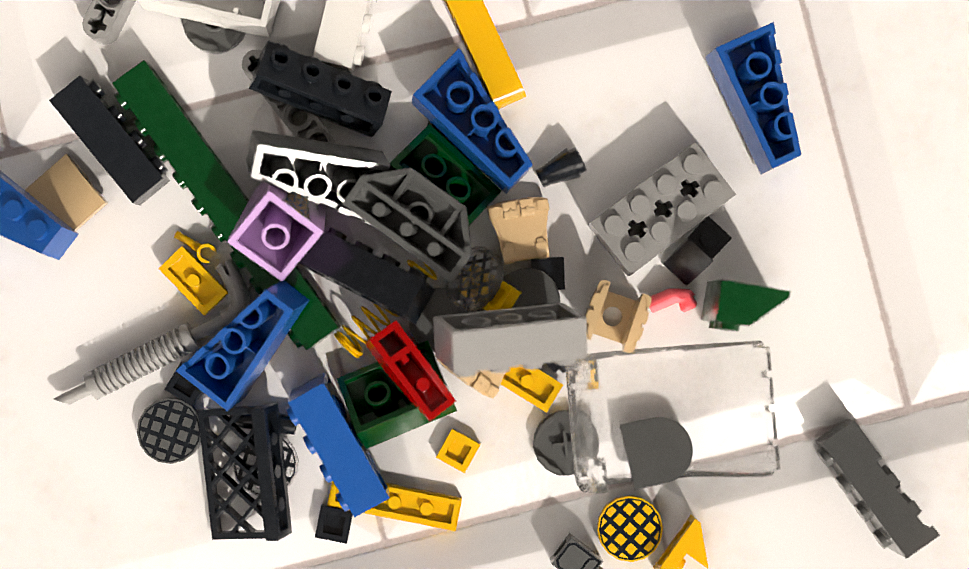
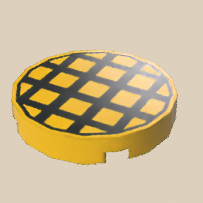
[597,496,663,562]

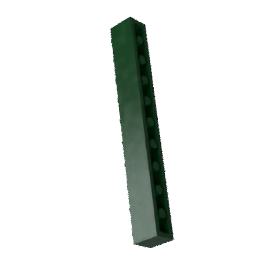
[112,60,341,350]

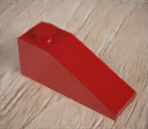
[365,320,456,422]

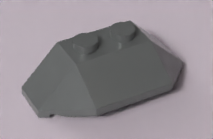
[343,168,473,283]

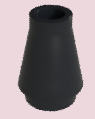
[536,147,587,188]

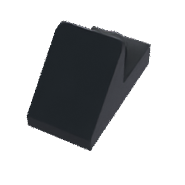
[663,216,732,286]

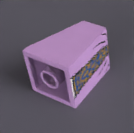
[227,181,326,281]

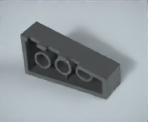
[246,130,390,226]
[815,419,940,559]

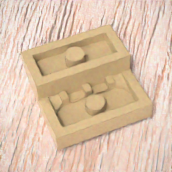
[25,154,108,231]

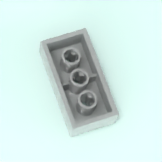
[588,142,736,276]
[433,303,587,377]

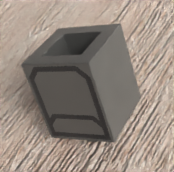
[550,533,603,569]

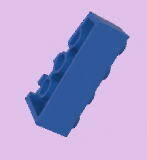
[705,22,802,174]
[412,48,533,194]
[0,170,79,260]
[176,280,309,411]
[286,372,390,518]

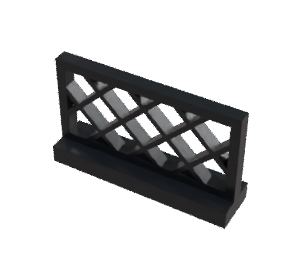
[197,403,292,541]

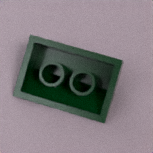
[389,124,502,227]
[701,279,791,332]
[337,340,457,449]

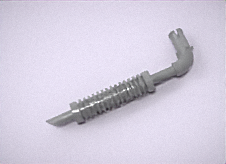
[53,259,250,405]

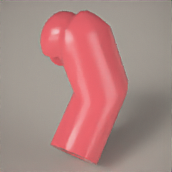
[649,288,697,313]

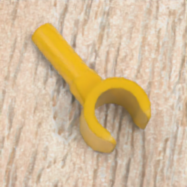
[174,231,217,263]

